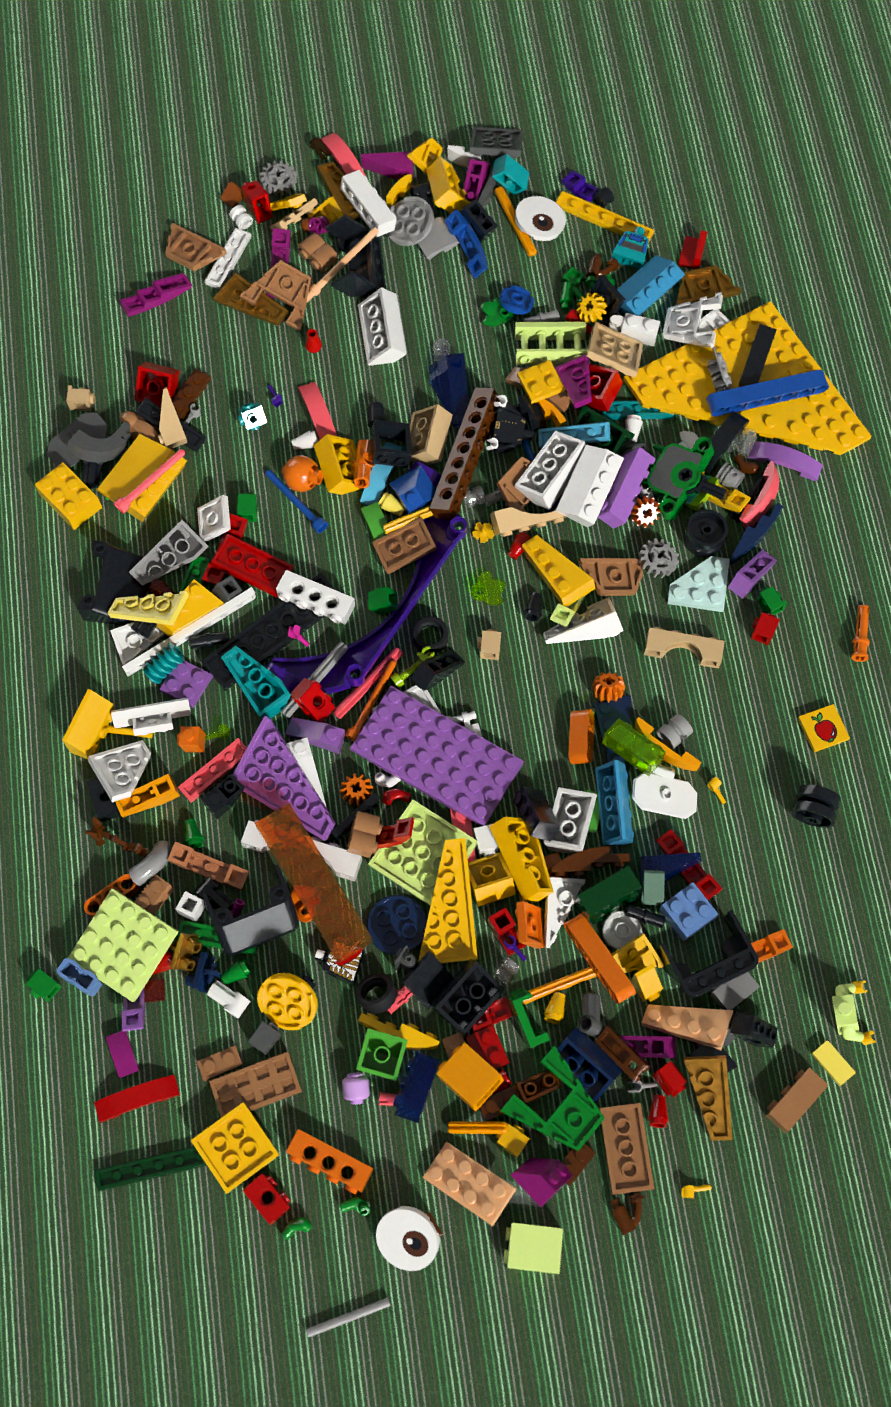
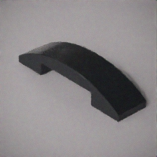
[704,412,750,476]

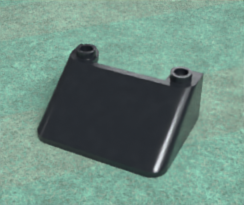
[77,540,149,626]

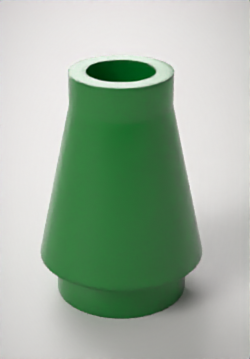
[184,819,204,850]
[220,959,252,985]

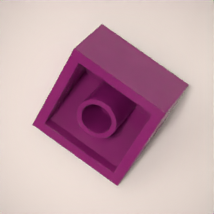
[511,1157,573,1207]

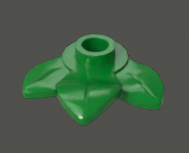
[480,297,514,327]

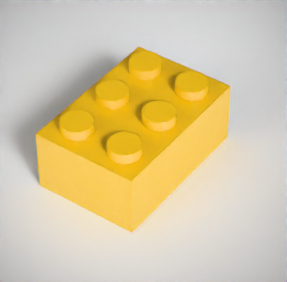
[34,462,102,530]

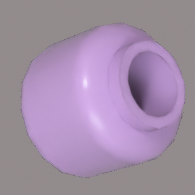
[342,1072,370,1104]

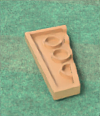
[641,1005,734,1050]

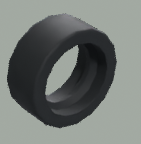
[413,616,448,654]
[355,973,397,1014]

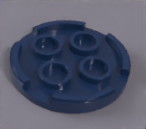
[367,895,427,956]

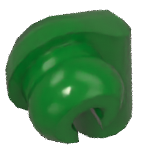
[280,1217,312,1241]

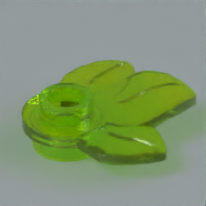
[470,571,506,606]

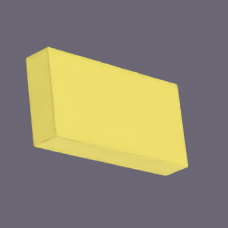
[811,1040,856,1087]

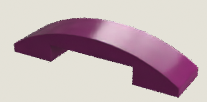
[267,229,291,298]

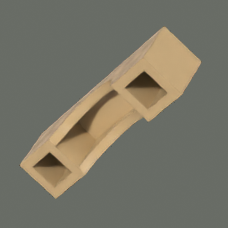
[644,627,725,669]

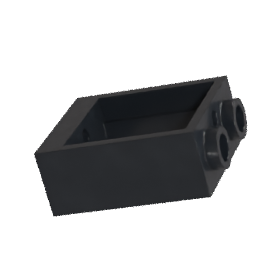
[370,419,412,468]

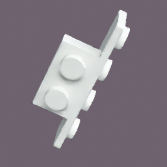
[111,698,191,736]

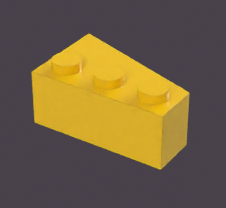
[426,156,471,214]
[156,579,224,637]

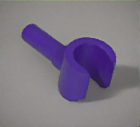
[268,385,283,408]
[504,935,527,962]

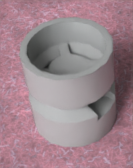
[656,714,693,750]

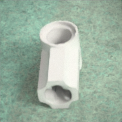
[207,980,250,1019]

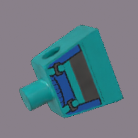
[612,227,649,270]

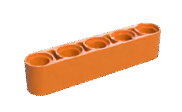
[564,913,636,1004]

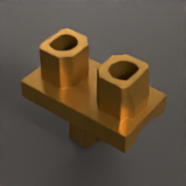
[169,933,202,971]

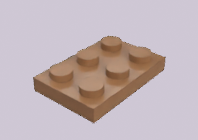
[372,517,438,574]

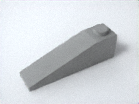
[129,520,209,585]

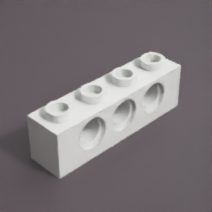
[276,570,355,625]

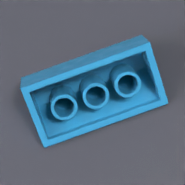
[617,255,685,317]
[595,760,634,846]

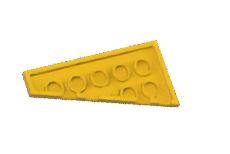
[418,838,478,963]

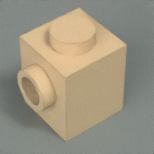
[477,629,501,660]

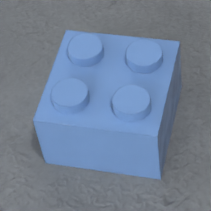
[659,882,718,942]

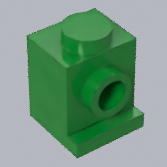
[757,586,787,615]

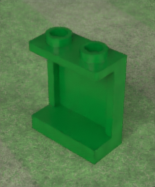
[506,988,550,1048]

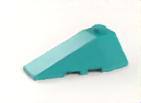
[221,646,291,719]

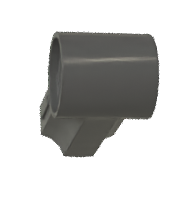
[577,993,605,1037]

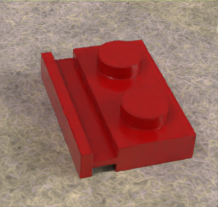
[466,1025,510,1070]

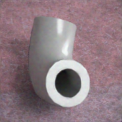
[129,840,173,886]

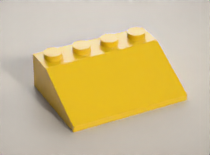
[97,434,187,523]

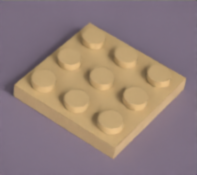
[586,322,643,378]

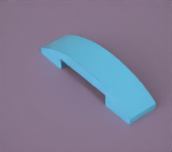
[360,442,403,506]

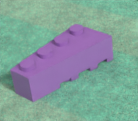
[598,447,656,529]

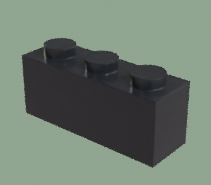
[513,785,560,842]

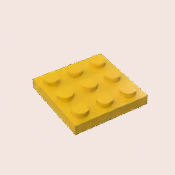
[191,1102,280,1194]

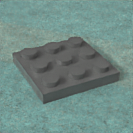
[470,127,523,158]

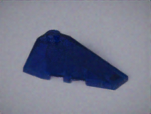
[429,353,469,426]

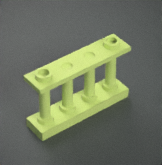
[515,322,588,365]

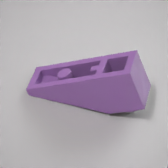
[728,549,777,599]
[285,717,346,754]

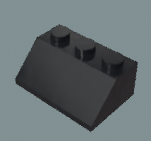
[429,959,505,1035]

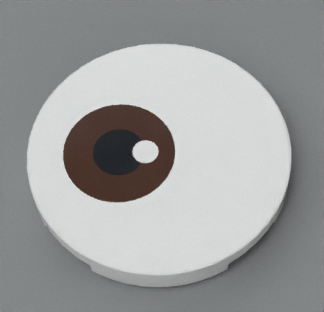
[515,196,566,241]
[376,1206,440,1271]

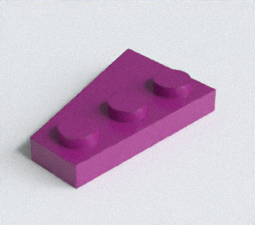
[555,354,592,409]

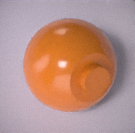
[282,455,323,492]

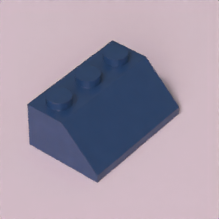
[557,1027,623,1103]

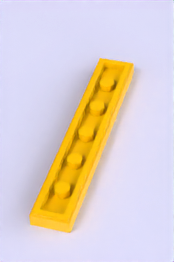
[555,191,654,243]

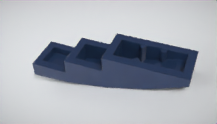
[729,503,784,565]

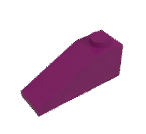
[361,151,413,180]
[464,159,490,202]
[621,1036,676,1058]

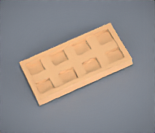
[423,1142,516,1227]

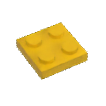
[517,360,565,404]

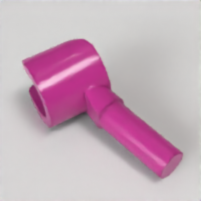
[288,625,309,647]

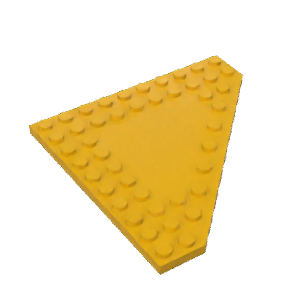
[623,301,871,455]

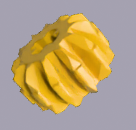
[577,293,607,323]

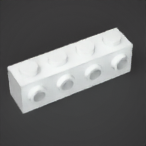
[340,170,396,237]

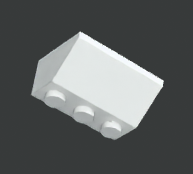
[544,787,597,854]

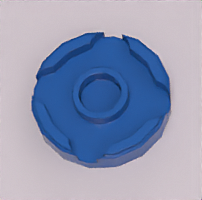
[499,286,534,315]

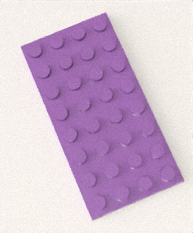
[350,686,524,827]

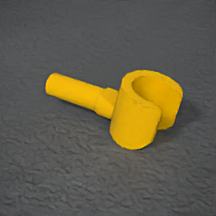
[707,777,726,804]
[682,1184,711,1198]

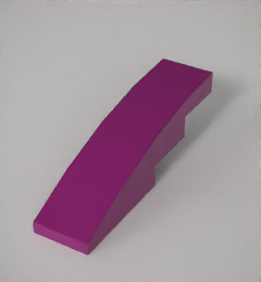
[120,273,192,317]

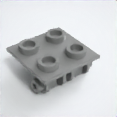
[707,347,733,392]

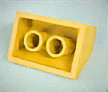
[314,434,364,495]
[62,689,116,759]

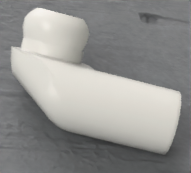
[374,772,401,788]

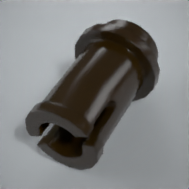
[310,137,330,160]

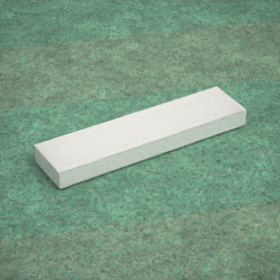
[205,228,251,290]

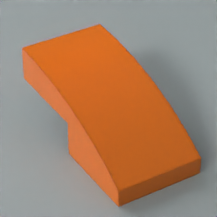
[751,929,793,963]

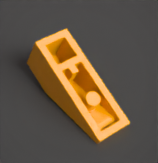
[115,774,180,817]

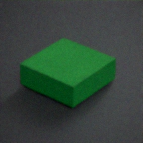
[561,266,586,288]

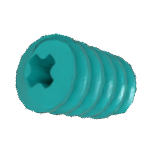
[143,642,184,684]

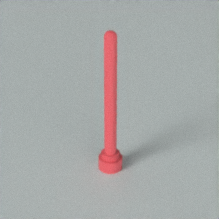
[114,449,185,514]

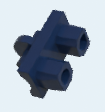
[185,952,221,993]

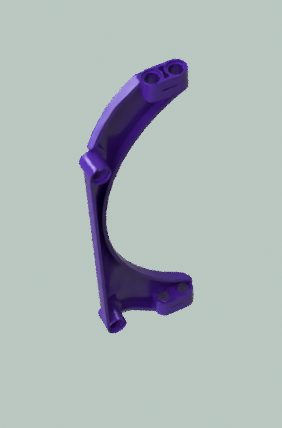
[266,461,467,697]

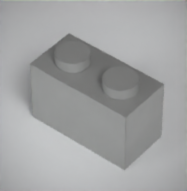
[710,972,760,1010]

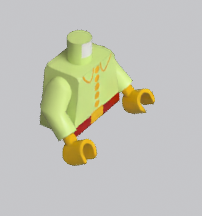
[832,981,876,1045]

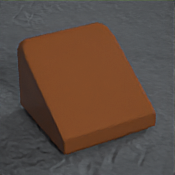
[220,182,244,208]

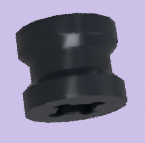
[593,187,614,208]

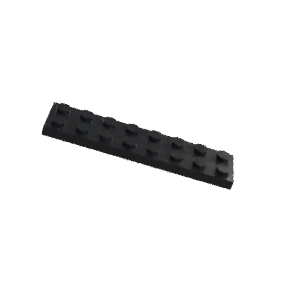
[201,573,336,691]

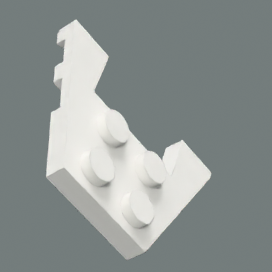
[663,292,723,348]

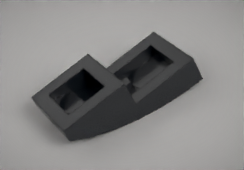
[518,395,547,430]

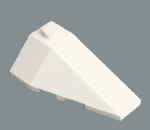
[287,738,327,808]

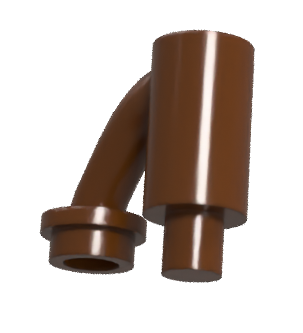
[586,254,619,279]
[610,1192,645,1235]

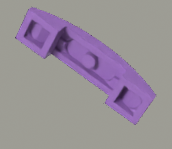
[748,442,823,482]
[122,987,145,1031]

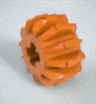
[630,495,661,527]
[592,672,625,703]
[340,773,373,807]

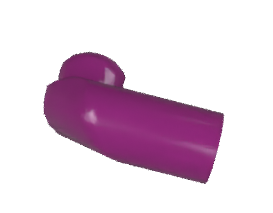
[230,899,245,918]

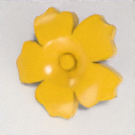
[472,522,495,543]

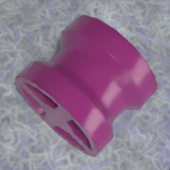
[308,216,330,235]

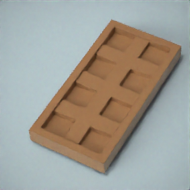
[209,1052,302,1118]

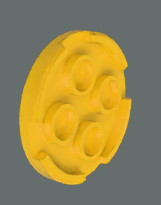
[257,973,318,1030]

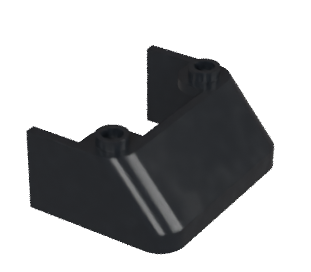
[325,215,386,297]
[202,865,299,956]
[656,910,759,998]

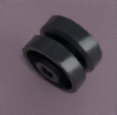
[684,509,728,557]
[791,785,841,828]

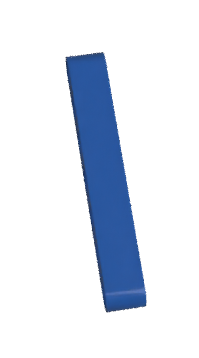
[706,370,829,416]

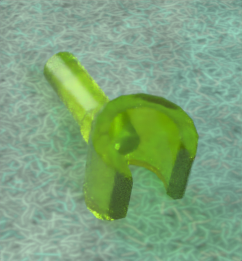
[205,724,229,741]

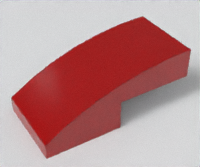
[472,997,514,1031]

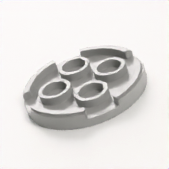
[386,196,434,246]

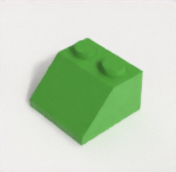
[356,1028,408,1081]

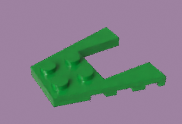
[500,1046,605,1151]

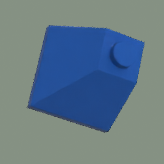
[390,465,436,514]

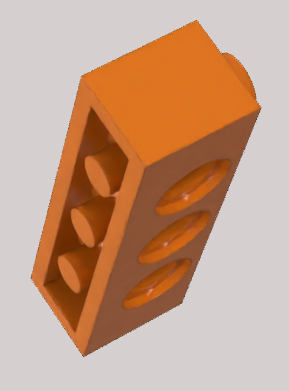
[286,1129,374,1195]

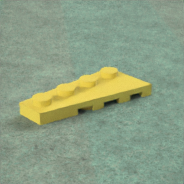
[107,591,189,625]

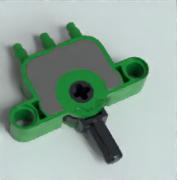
[642,437,727,521]

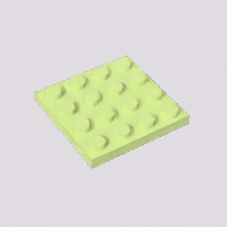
[368,800,478,906]
[68,889,179,1002]

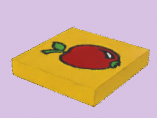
[798,704,850,753]

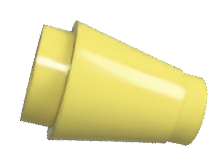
[378,492,405,517]

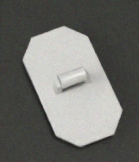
[632,772,697,819]

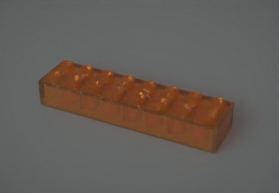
[255,803,373,963]

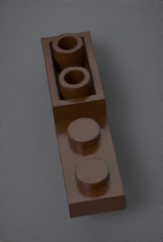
[548,846,630,877]
[479,1070,562,1122]

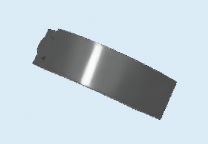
[67,422,131,462]

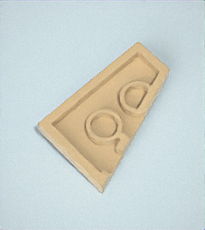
[270,198,319,232]

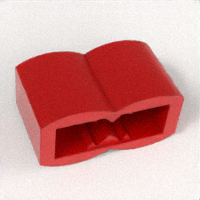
[652,1061,687,1097]

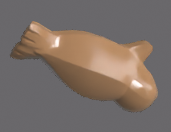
[119,411,173,450]

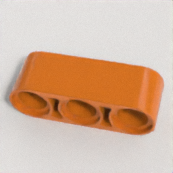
[569,709,595,764]
[84,874,139,919]

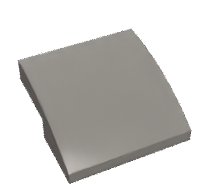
[418,216,459,260]

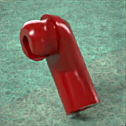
[382,788,412,805]

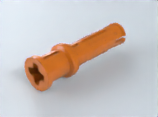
[851,605,870,662]

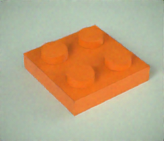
[515,901,544,949]

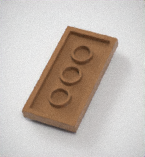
[599,1103,654,1195]

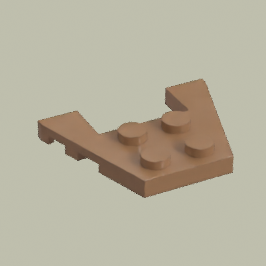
[240,260,311,332]
[496,457,532,533]

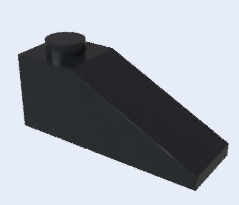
[411,649,465,691]

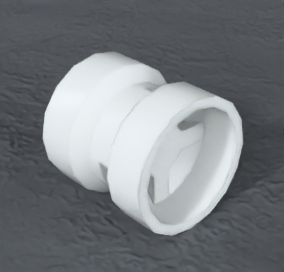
[229,205,253,230]

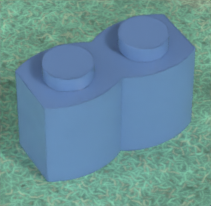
[56,958,103,996]

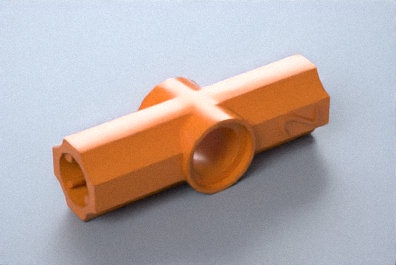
[352,439,375,489]

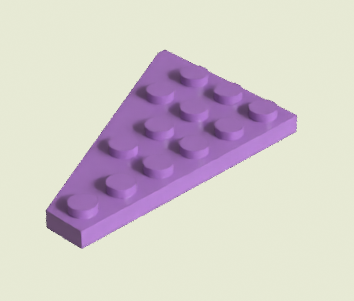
[233,716,336,841]

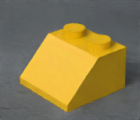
[468,852,516,907]

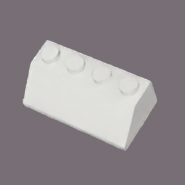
[358,287,407,366]
[514,431,586,510]
[555,445,624,528]

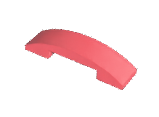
[322,133,365,176]
[298,382,337,441]
[740,461,779,529]

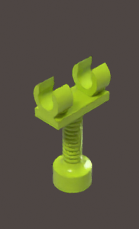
[390,646,435,688]

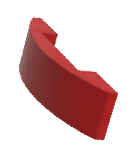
[202,513,248,585]
[349,817,415,849]
[656,829,723,900]
[94,1075,180,1123]

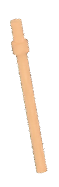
[307,227,379,302]

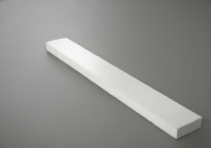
[122,587,256,676]

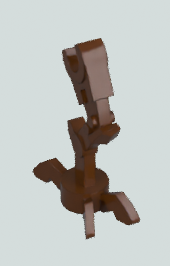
[85,817,149,857]

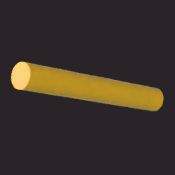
[106,725,153,738]

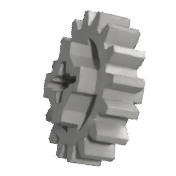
[260,160,297,196]
[638,538,679,578]

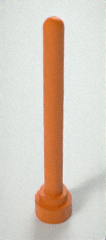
[345,660,396,741]

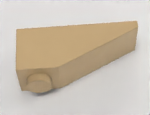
[158,388,187,449]

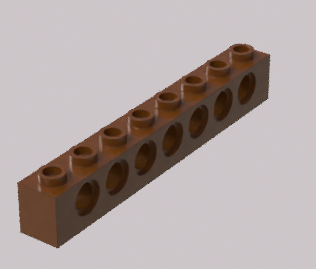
[429,387,500,520]

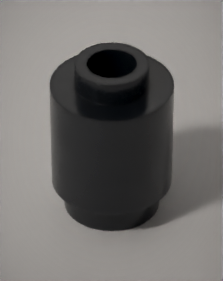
[367,402,385,428]

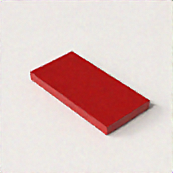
[210,534,294,598]

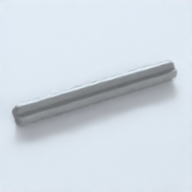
[281,642,348,718]

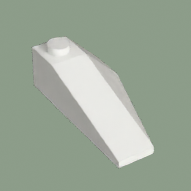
[543,597,623,644]

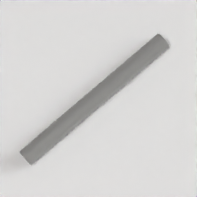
[306,1297,391,1338]

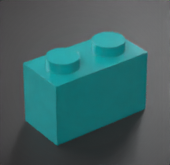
[492,154,529,195]

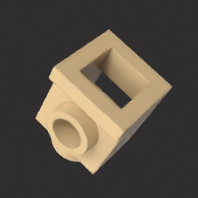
[66,385,95,411]

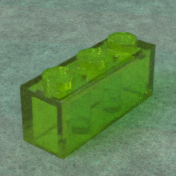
[602,719,666,776]

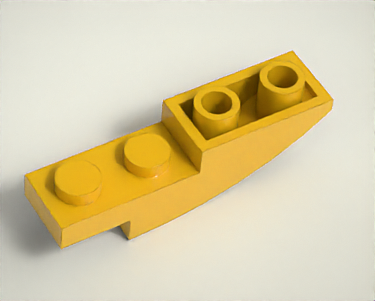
[358,1013,440,1050]

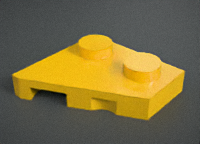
[407,138,443,174]
[612,933,665,973]

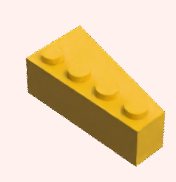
[489,817,554,901]

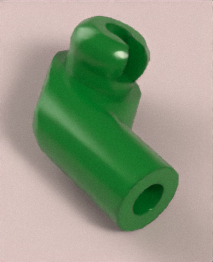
[339,1196,371,1216]

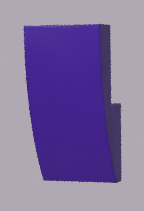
[561,170,599,202]

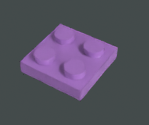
[160,660,213,708]

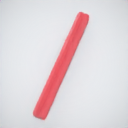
[333,648,403,719]

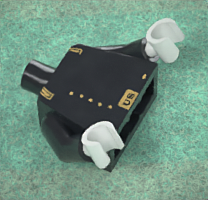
[486,395,534,453]

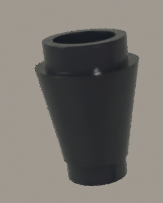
[523,592,542,621]

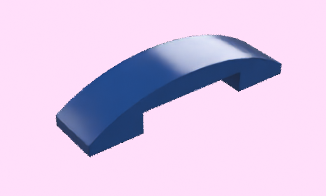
[444,210,488,278]

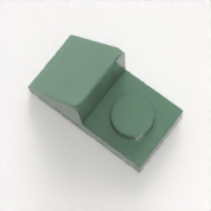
[640,870,665,905]

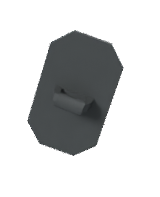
[47,413,108,468]

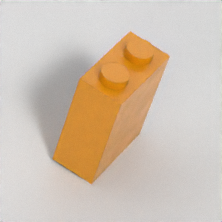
[436,1043,504,1112]

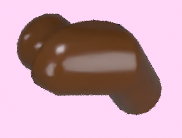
[734,454,760,474]

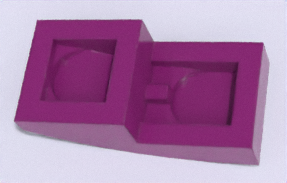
[106,1030,139,1078]

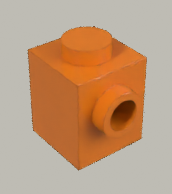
[177,726,206,752]

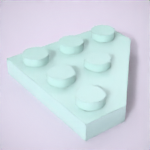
[667,556,730,612]

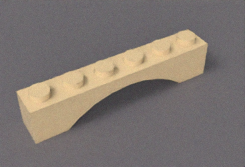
[490,507,572,537]

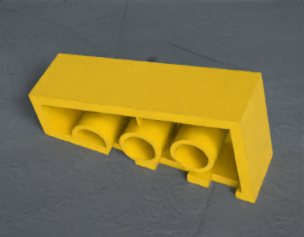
[522,535,596,607]

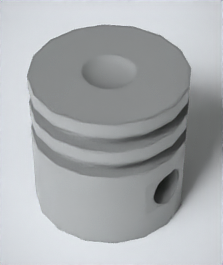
[716,462,745,491]

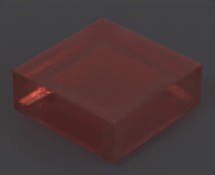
[144,979,166,1003]

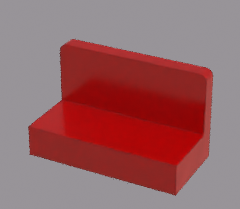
[678,230,708,270]

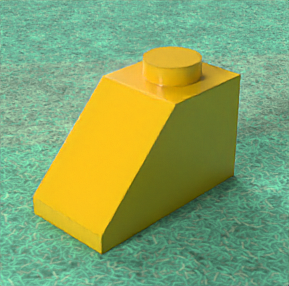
[631,964,663,1002]

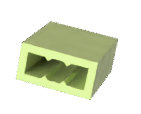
[503,1223,563,1274]

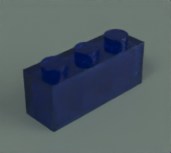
[393,1052,440,1123]

